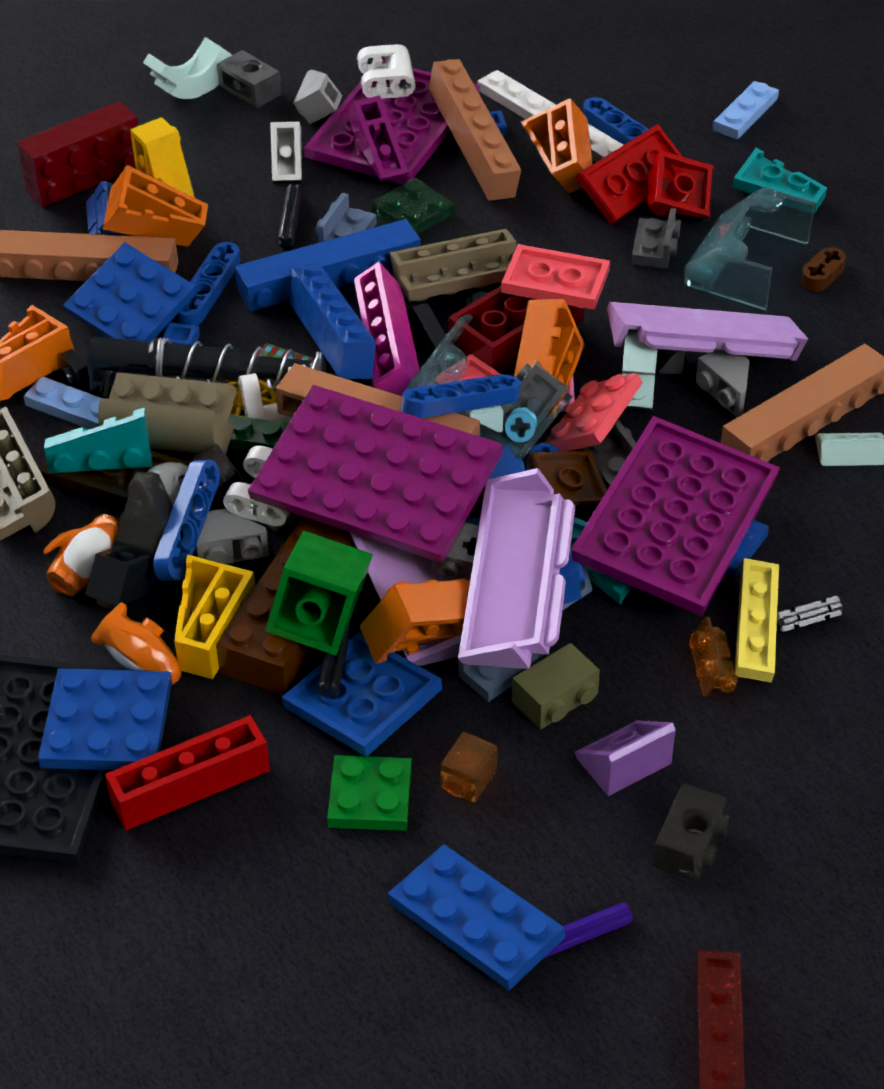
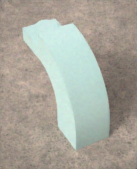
[143,37,232,99]
[622,329,657,410]

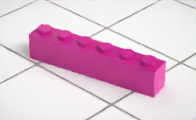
[354,262,423,396]

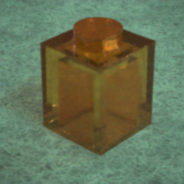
[441,731,498,803]

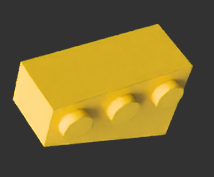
[130,117,195,198]
[174,554,255,679]

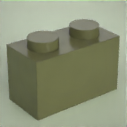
[512,643,600,730]

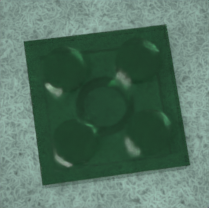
[371,178,455,234]

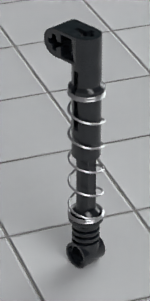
[89,336,375,399]

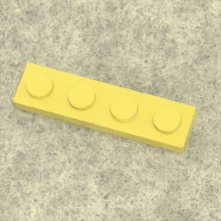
[735,558,779,683]

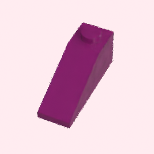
[348,96,409,181]

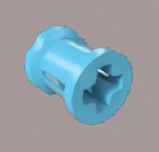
[505,407,537,442]

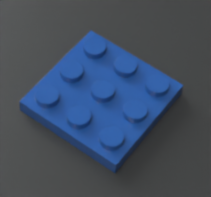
[63,242,197,341]
[282,632,443,757]
[38,668,172,770]

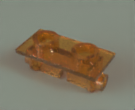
[689,616,738,697]

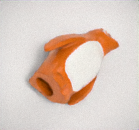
[43,514,120,597]
[91,602,181,685]

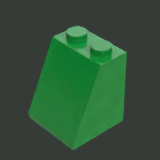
[265,531,373,656]

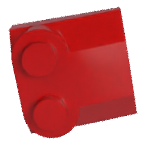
[647,150,714,219]

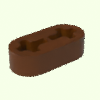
[801,247,846,292]

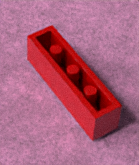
[105,715,270,831]

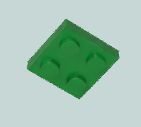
[327,755,412,831]

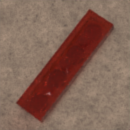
[696,950,745,1089]

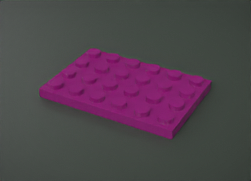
[304,60,480,186]
[247,385,503,563]
[571,416,780,616]

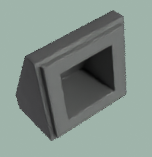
[657,349,685,374]

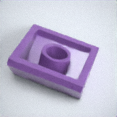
[574,720,676,796]

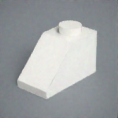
[270,122,302,181]

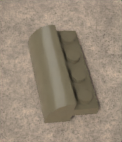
[390,229,517,302]
[98,372,237,457]
[0,406,55,541]

